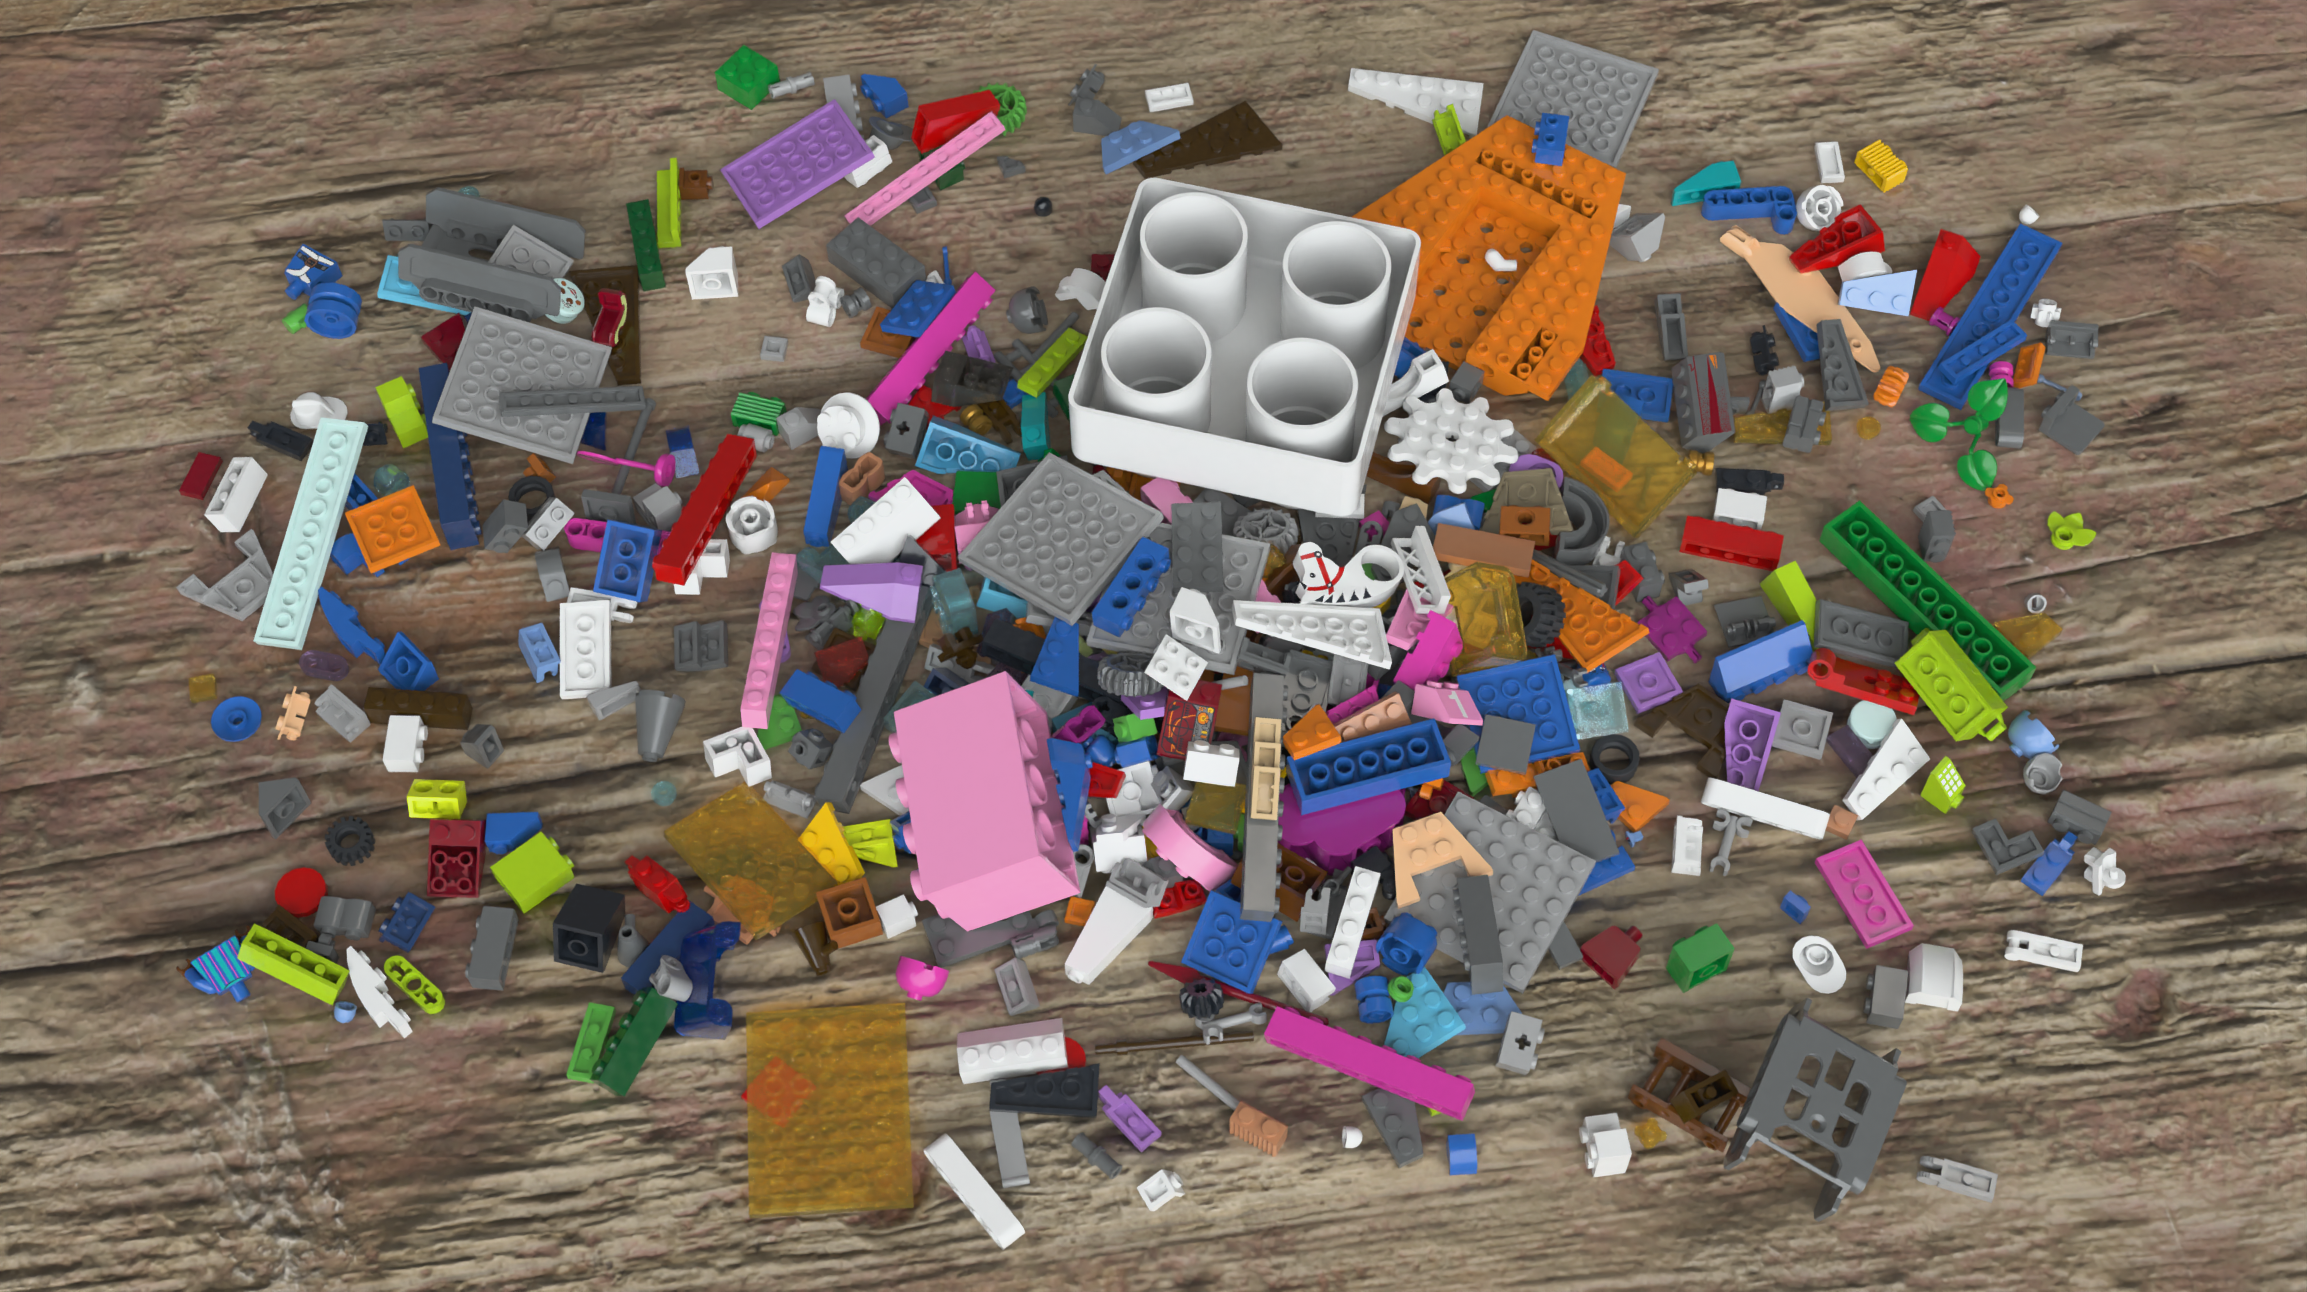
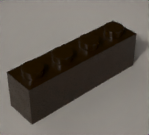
[363,687,473,730]

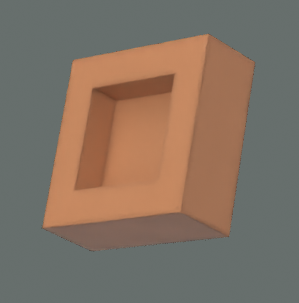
[1825,805,1858,840]

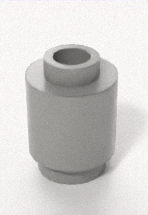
[738,423,775,453]

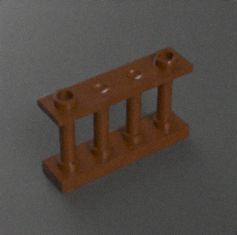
[1628,1038,1751,1152]

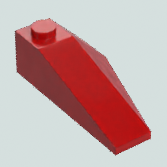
[1789,204,1885,274]
[1910,229,1981,321]

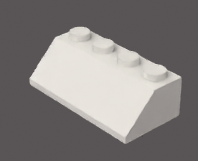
[831,477,940,564]
[957,1018,1068,1084]

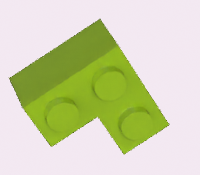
[375,376,428,448]

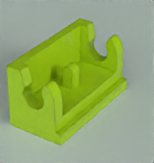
[1432,104,1466,156]

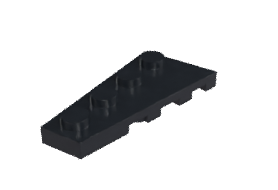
[989,1063,1100,1118]

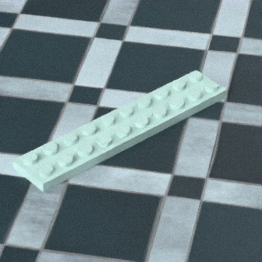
[253,417,368,650]

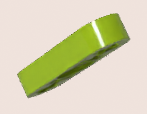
[384,955,445,1014]

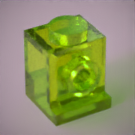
[851,603,885,641]

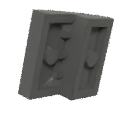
[674,620,728,671]

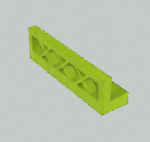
[657,158,682,248]

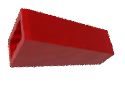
[911,90,1000,154]

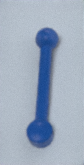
[942,246,952,285]

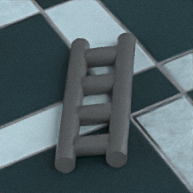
[994,339,1059,418]

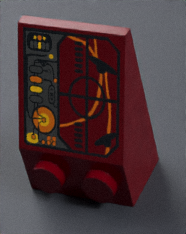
[1157,680,1222,760]

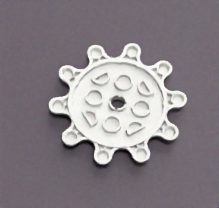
[1384,388,1519,494]

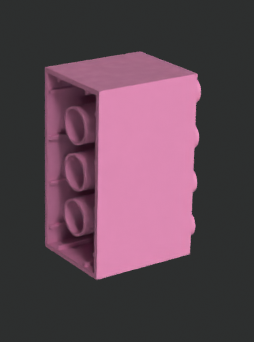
[889,671,1081,931]

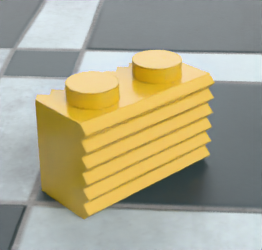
[1854,139,1908,193]

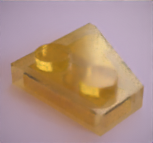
[1993,613,2063,659]

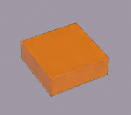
[1064,896,1096,927]

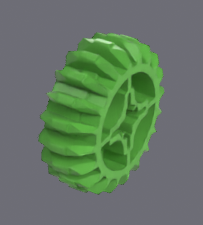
[973,82,1027,137]

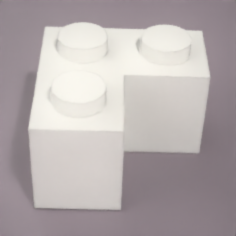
[674,539,730,594]
[703,726,772,787]
[1579,1113,1632,1177]

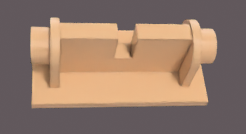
[275,686,311,741]

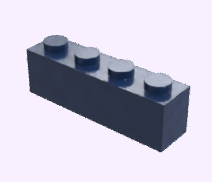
[621,901,716,995]

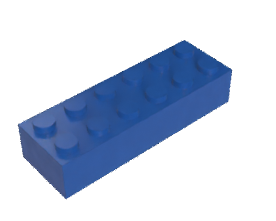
[1286,718,1451,815]

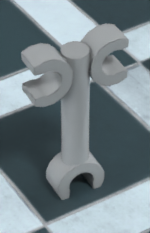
[1709,809,1753,876]
[1195,1003,1267,1045]

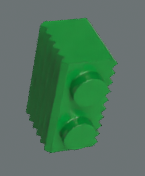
[731,392,787,436]

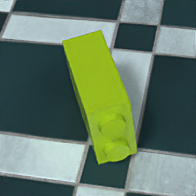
[490,832,575,914]

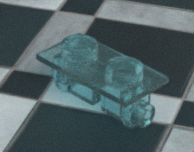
[1564,358,1593,406]

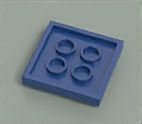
[1181,890,1283,994]

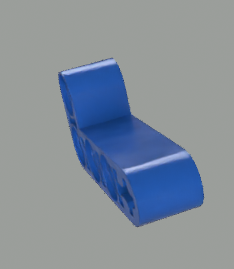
[1701,186,1797,235]

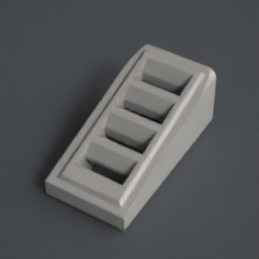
[586,681,641,720]

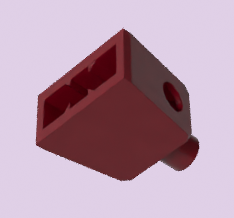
[1580,925,1643,990]

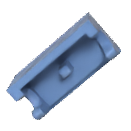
[518,623,561,683]

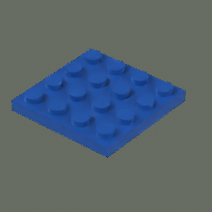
[1456,654,1580,774]

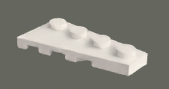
[1843,718,1930,820]

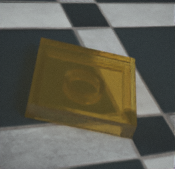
[1185,781,1246,835]

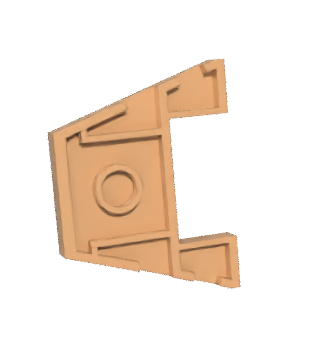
[1393,812,1493,909]

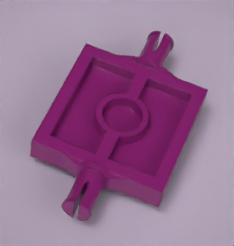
[1637,596,1707,663]

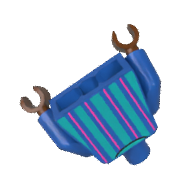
[176,925,255,1003]

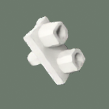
[2084,847,2126,896]

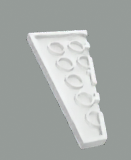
[1231,600,1392,669]

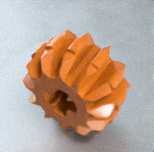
[1873,366,1909,408]

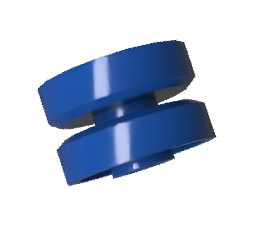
[304,282,362,339]

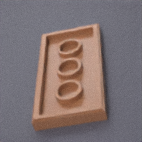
[1433,523,1535,577]

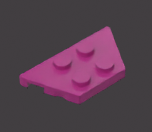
[868,470,954,506]

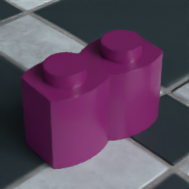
[1050,705,1105,744]

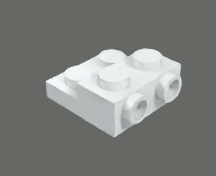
[1021,675,1078,732]
[1106,761,1160,816]
[1506,786,1559,842]

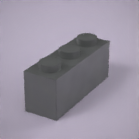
[465,906,519,991]

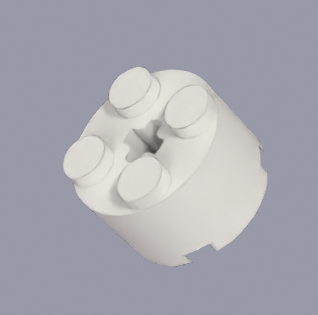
[726,496,778,554]

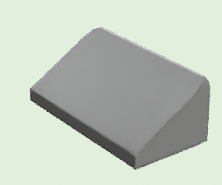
[994,958,1040,1016]

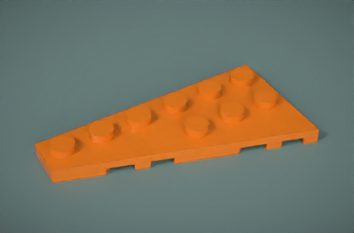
[1509,559,1650,674]

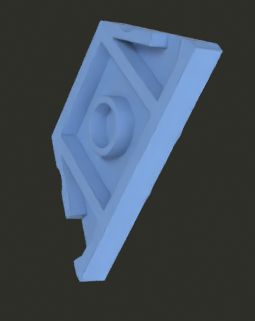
[1101,120,1180,175]
[1443,982,1522,1035]

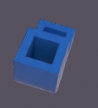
[330,533,385,578]

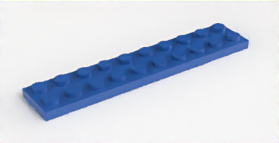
[1918,223,2062,410]

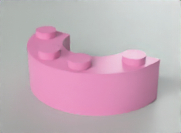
[1142,803,1238,891]

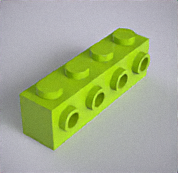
[237,923,350,1006]

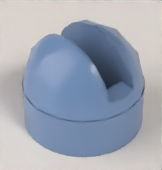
[334,1001,357,1023]

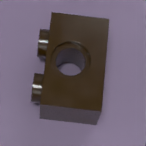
[1670,1069,1739,1124]

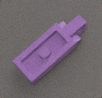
[1098,1085,1162,1153]

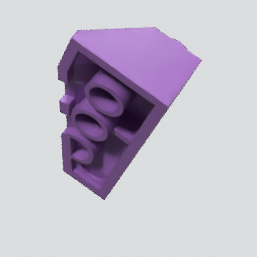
[820,562,923,623]
[1724,698,1781,791]

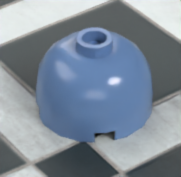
[2008,710,2059,760]

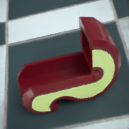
[591,288,627,347]

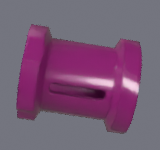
[1929,307,1961,336]

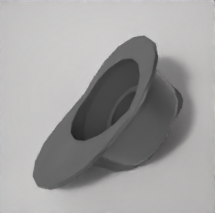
[869,117,913,150]

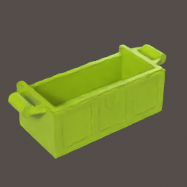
[1894,628,2008,741]

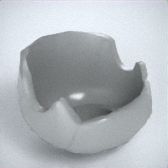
[2023,752,2063,794]

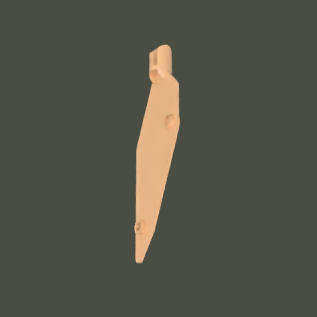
[1720,225,1880,372]

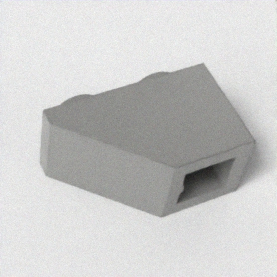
[1151,766,1195,811]

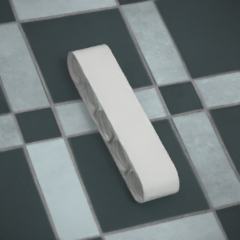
[1701,778,1830,840]
[923,1133,1025,1250]

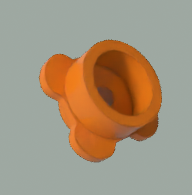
[1985,484,2014,509]

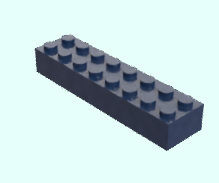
[419,363,482,550]

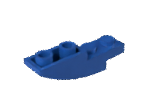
[318,586,386,665]

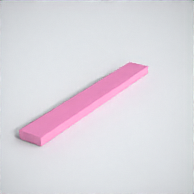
[844,111,1005,226]

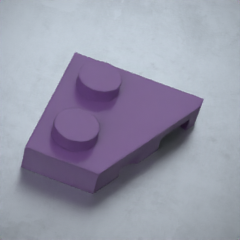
[1121,686,1168,720]
[1324,940,1380,996]

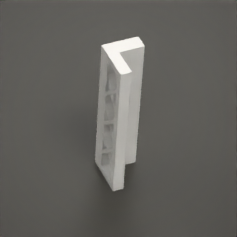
[1391,526,1451,614]

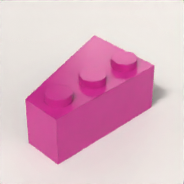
[1393,610,1463,691]

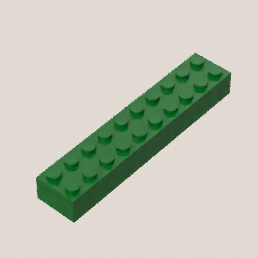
[1819,500,2036,701]

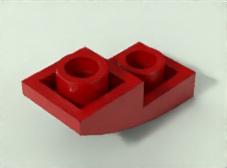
[1153,879,1207,919]

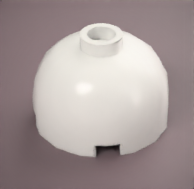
[1796,185,1843,231]

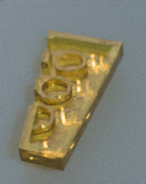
[1734,402,1832,446]

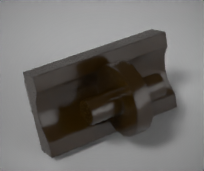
[937,626,984,669]

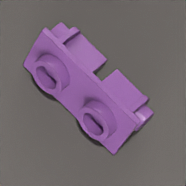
[962,325,997,374]

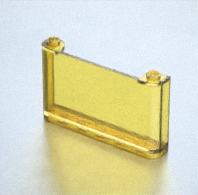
[1534,375,1697,538]

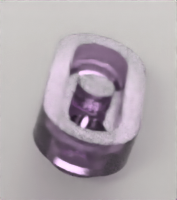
[299,650,349,681]

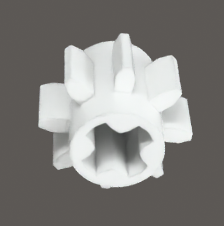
[2030,299,2061,327]

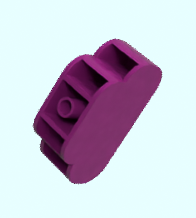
[1277,784,1406,876]

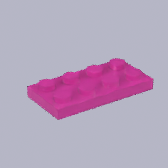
[1815,840,1914,949]

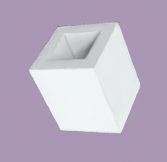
[876,894,918,939]

